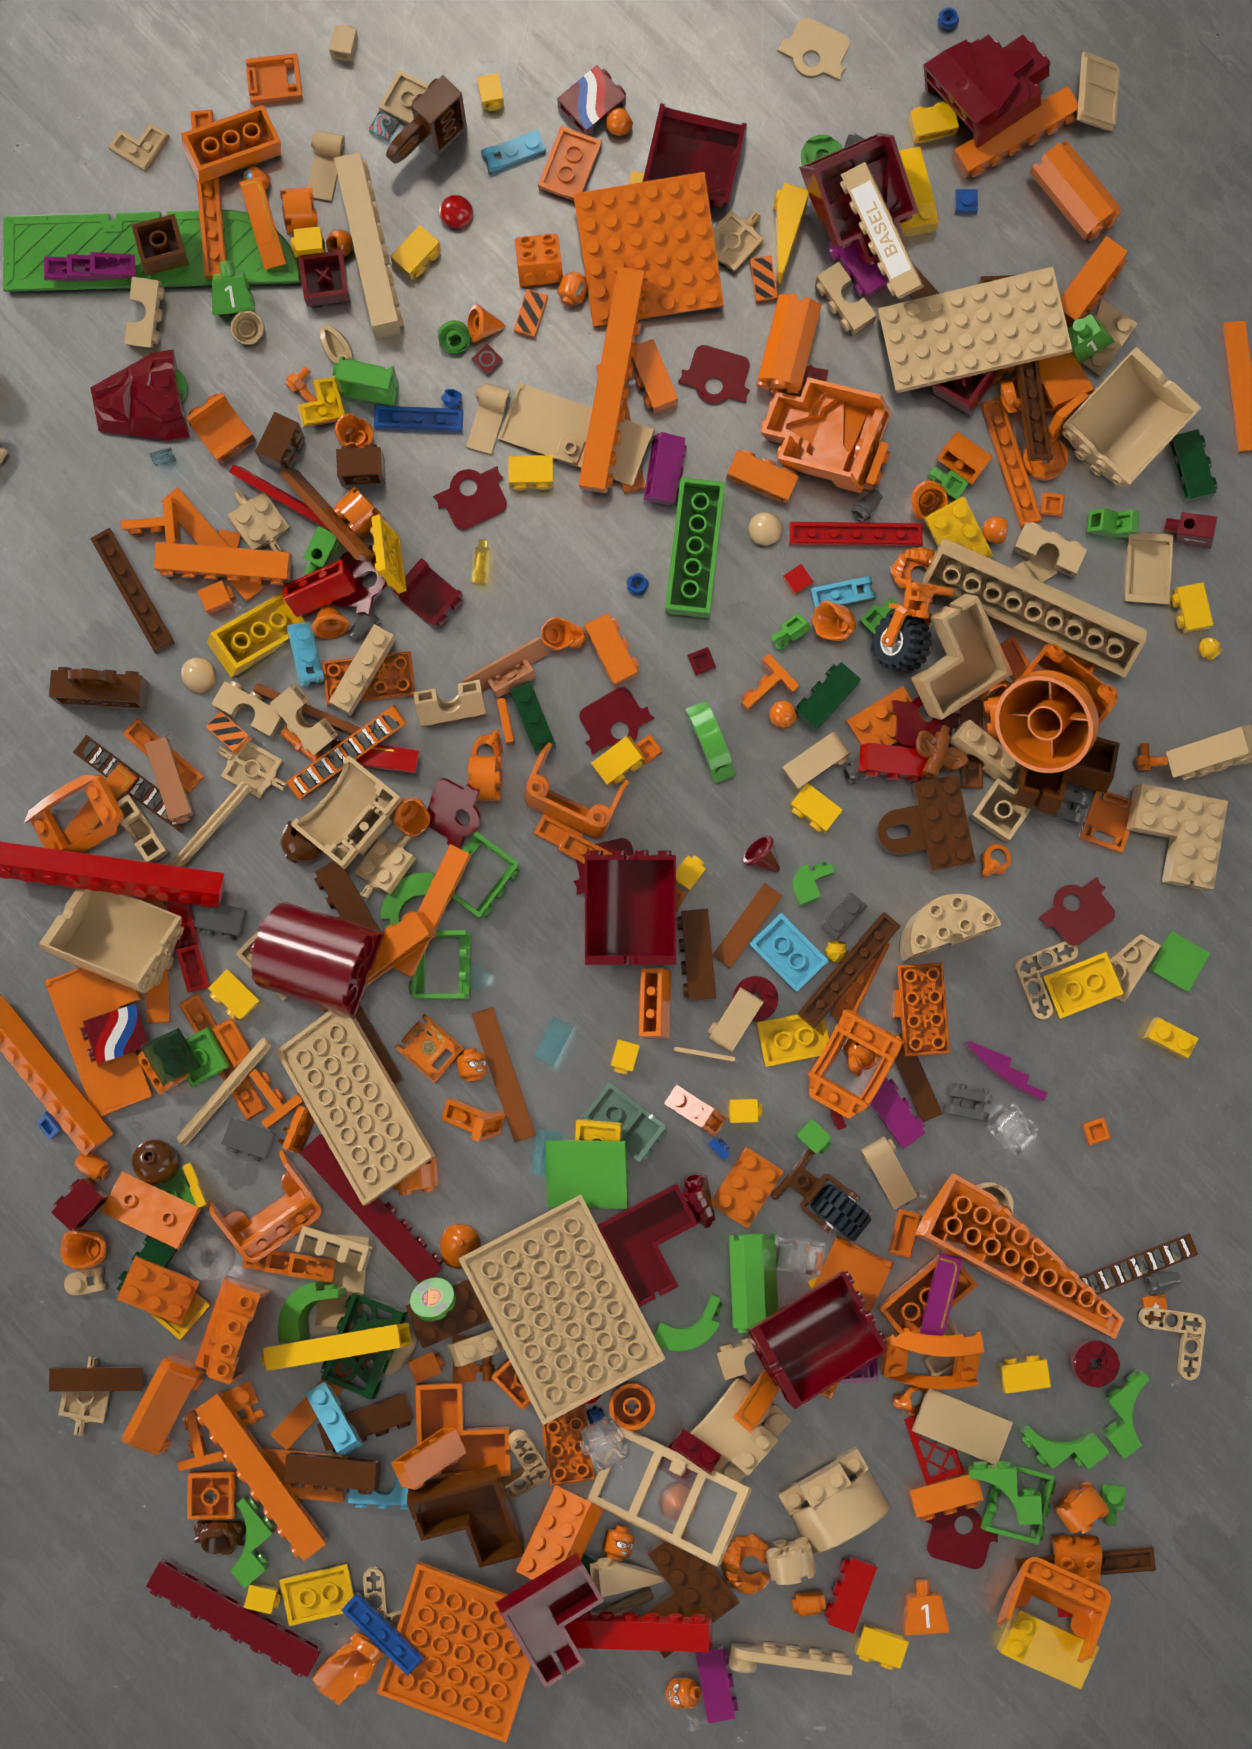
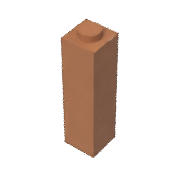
[144,736,194,824]

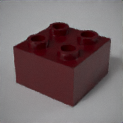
[298,250,351,307]
[932,371,995,415]
[51,1178,109,1231]

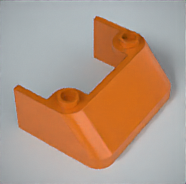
[1022,643,1118,725]
[524,742,629,838]
[207,1150,321,1262]
[121,1353,207,1456]
[996,1557,1111,1663]

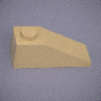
[590,1558,665,1597]

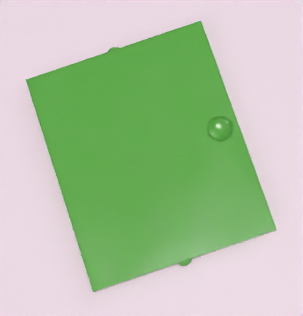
[545,1140,628,1209]

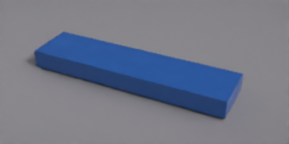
[374,405,463,432]
[341,1592,425,1676]

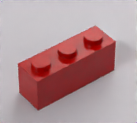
[283,559,356,617]
[858,743,928,782]
[824,1554,877,1634]

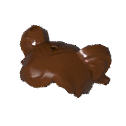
[194,1520,246,1555]

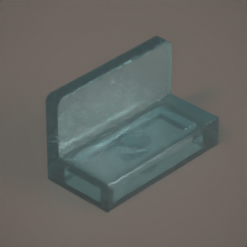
[532,1129,564,1176]

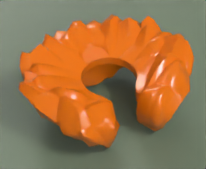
[891,546,935,589]
[721,1533,770,1595]

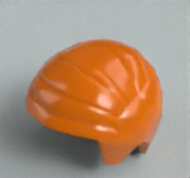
[335,414,374,448]
[392,797,430,836]

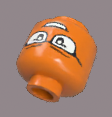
[457,1048,487,1082]
[602,1525,635,1561]
[665,1678,701,1709]

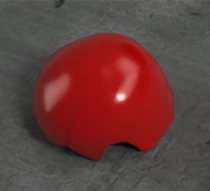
[439,195,473,229]

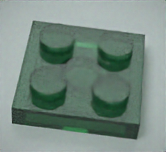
[140,1028,202,1086]

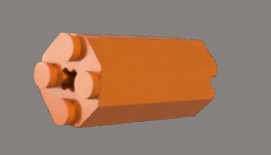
[1030,140,1122,242]
[756,294,822,397]

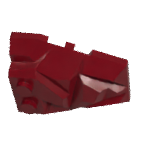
[90,349,190,441]

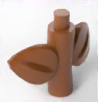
[916,725,970,779]

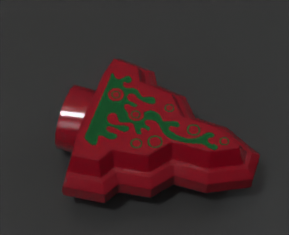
[683,1173,716,1228]

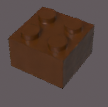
[131,214,189,276]
[255,412,305,472]
[336,444,386,486]

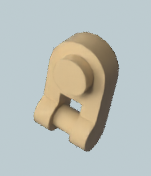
[64,1267,107,1295]

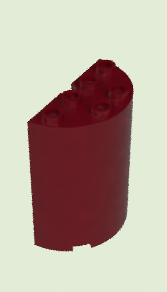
[585,850,676,965]
[250,901,385,1019]
[747,1271,888,1409]

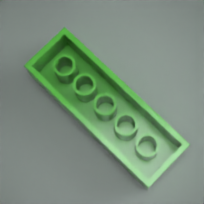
[665,477,725,618]

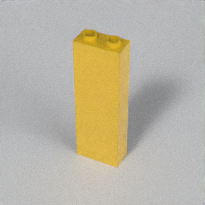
[261,1323,412,1371]

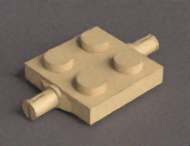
[713,210,763,273]
[227,489,290,552]
[217,741,287,799]
[354,833,416,900]
[58,1356,111,1436]

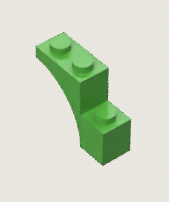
[1103,1371,1150,1459]
[1020,1425,1110,1470]
[968,1461,1042,1525]
[230,1495,275,1588]

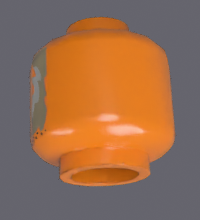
[557,272,588,307]

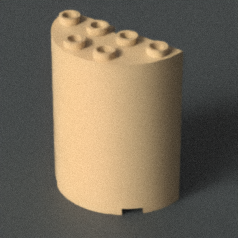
[1062,347,1201,487]
[39,888,184,993]
[899,894,1001,962]

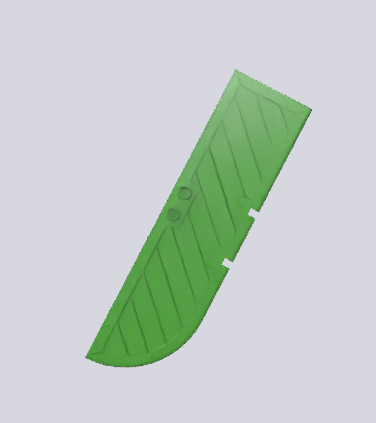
[3,210,300,292]

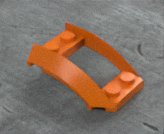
[24,774,124,853]
[808,1009,904,1119]
[881,1328,985,1390]

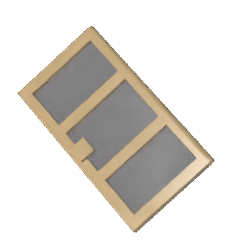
[587,1426,752,1567]

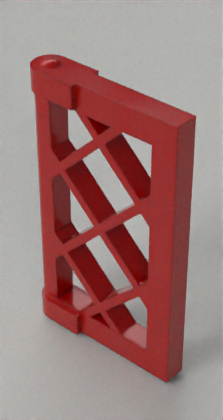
[904,1414,965,1485]

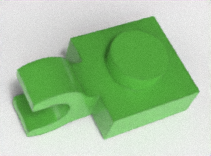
[927,466,969,501]
[859,598,897,634]
[770,613,812,651]
[1100,1483,1126,1526]

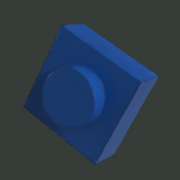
[955,189,978,214]
[36,1111,62,1141]
[708,1138,730,1161]

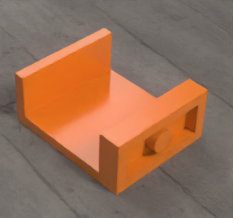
[186,392,256,465]

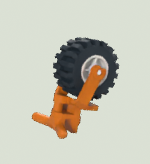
[872,582,954,672]

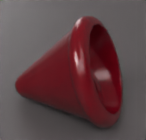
[743,835,780,873]

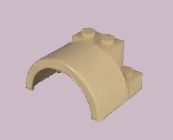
[291,756,402,869]
[690,1375,792,1482]
[777,1447,890,1554]

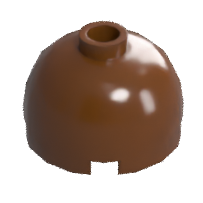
[280,821,322,863]
[132,1139,179,1185]

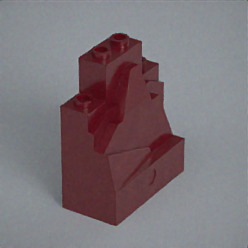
[923,34,1050,148]
[642,103,747,208]
[799,133,919,265]

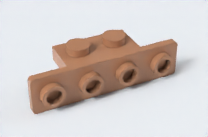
[462,637,548,698]

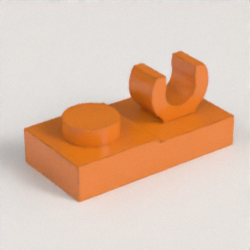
[278,1105,314,1154]

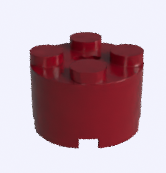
[732,976,779,1023]
[1070,1339,1120,1388]

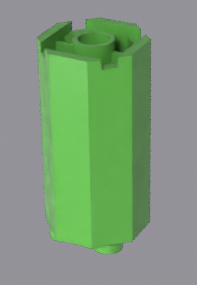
[728,1233,778,1333]

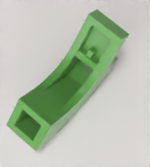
[686,701,736,784]
[381,872,435,928]
[278,1281,347,1343]
[654,1294,723,1351]

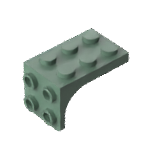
[581,1082,668,1162]

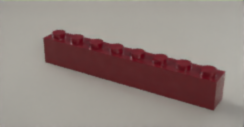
[300,1134,444,1284]
[146,1559,323,1677]

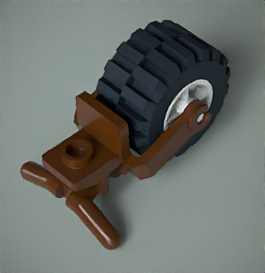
[771,1149,872,1241]

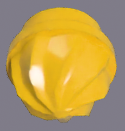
[1199,637,1222,661]
[825,941,848,963]

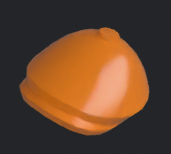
[911,480,948,520]
[440,1224,481,1269]

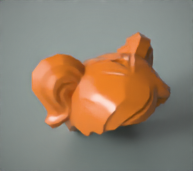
[843,1038,882,1077]

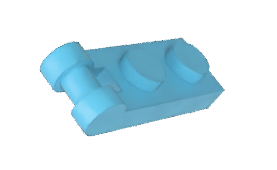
[481,130,546,172]
[811,576,876,608]
[287,622,324,686]

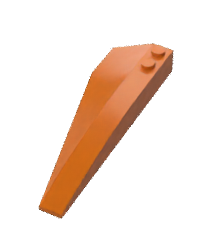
[914,1173,1125,1339]

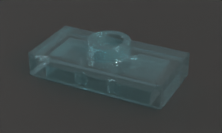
[533,1016,574,1067]

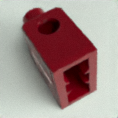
[1164,512,1217,549]

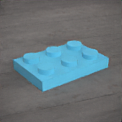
[749,913,829,992]

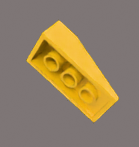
[899,147,939,237]
[773,183,809,286]
[206,592,305,679]
[997,1608,1100,1689]

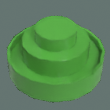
[438,320,471,353]

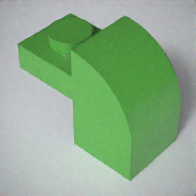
[1087,508,1140,538]
[792,862,835,906]

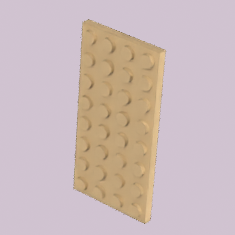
[878,266,1072,394]
[275,1011,435,1206]

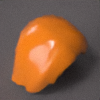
[812,600,856,641]
[60,1230,107,1270]

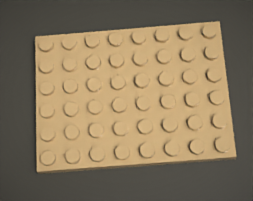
[458,1195,665,1425]

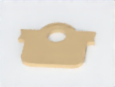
[777,17,850,81]

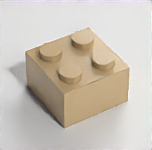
[969,778,1031,843]

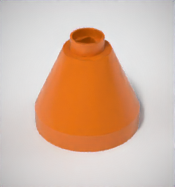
[995,670,1099,773]

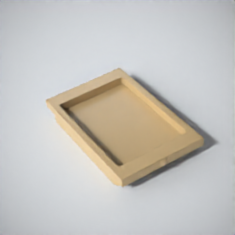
[1077,51,1120,132]
[1124,532,1173,605]

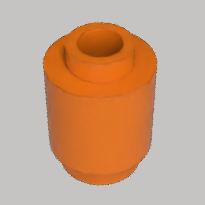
[74,1152,110,1182]
[791,1590,826,1617]

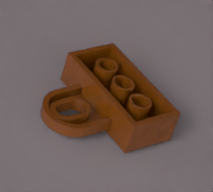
[386,75,467,164]
[49,667,149,709]
[877,774,976,873]

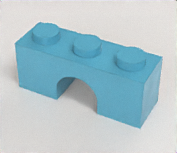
[305,1381,364,1457]
[348,1476,409,1509]

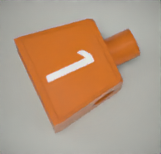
[903,1579,949,1636]

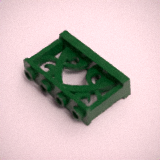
[320,1292,408,1400]

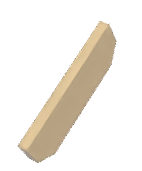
[674,1046,735,1062]

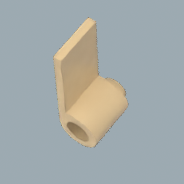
[307,130,345,202]
[466,383,510,455]
[1012,548,1059,583]
[782,731,850,789]
[707,987,764,1053]
[860,1137,918,1210]

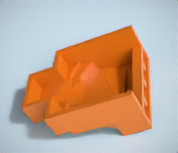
[761,377,892,493]
[194,1276,271,1385]

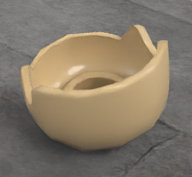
[230,311,264,345]
[748,512,783,546]
[181,657,216,694]

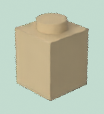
[329,24,358,62]

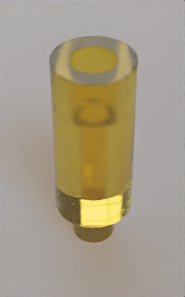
[471,539,490,585]

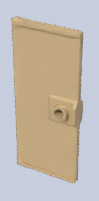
[498,382,655,486]

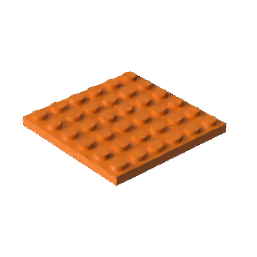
[573,172,724,327]
[377,1561,531,1743]

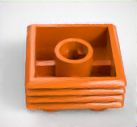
[492,1358,531,1410]
[187,1471,236,1520]

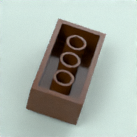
[405,1279,489,1349]

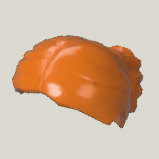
[541,616,586,651]

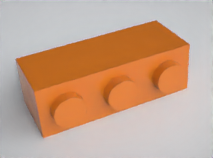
[631,339,678,414]
[726,450,799,505]
[584,613,640,687]
[639,968,671,1039]
[391,1427,466,1490]
[908,1474,984,1521]

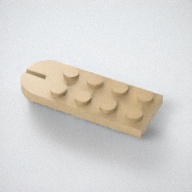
[729,1642,853,1676]

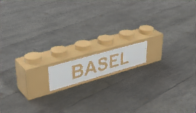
[840,162,924,299]

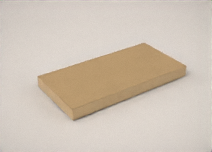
[315,1234,369,1328]
[912,1388,1013,1465]

